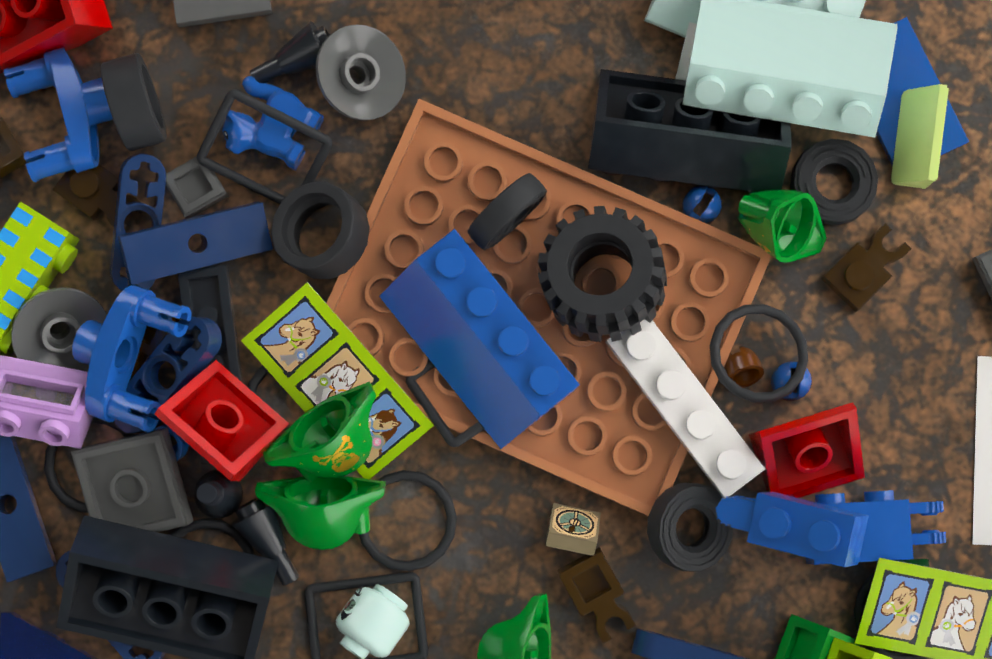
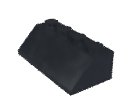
[588,69,792,193]
[56,515,278,659]

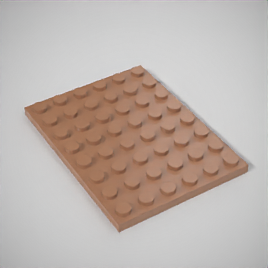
[326,99,772,516]

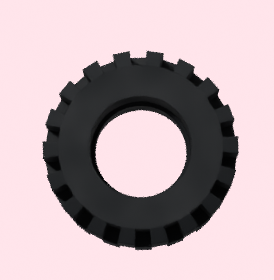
[538,206,667,342]

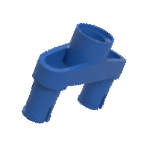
[3,47,113,182]
[72,285,192,432]

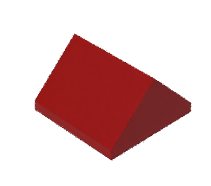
[154,360,289,482]
[749,402,865,498]

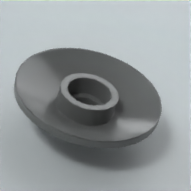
[316,25,406,121]
[11,288,107,372]

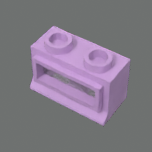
[0,355,93,449]

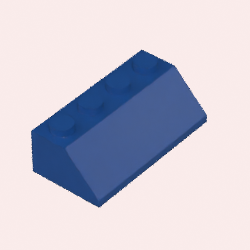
[379,229,580,449]

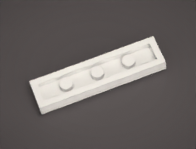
[605,319,765,498]

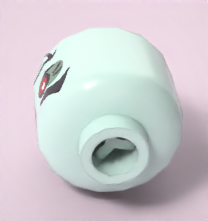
[336,584,410,659]

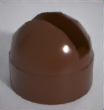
[724,346,764,388]

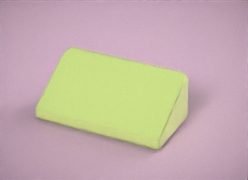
[891,84,949,189]

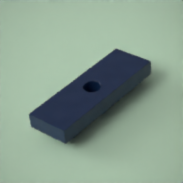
[118,201,273,285]
[0,435,57,583]

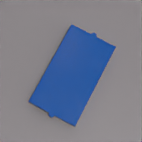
[876,17,969,166]

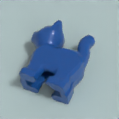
[222,76,324,171]

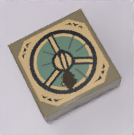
[546,503,601,556]

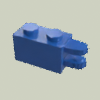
[806,490,946,565]
[715,492,869,567]

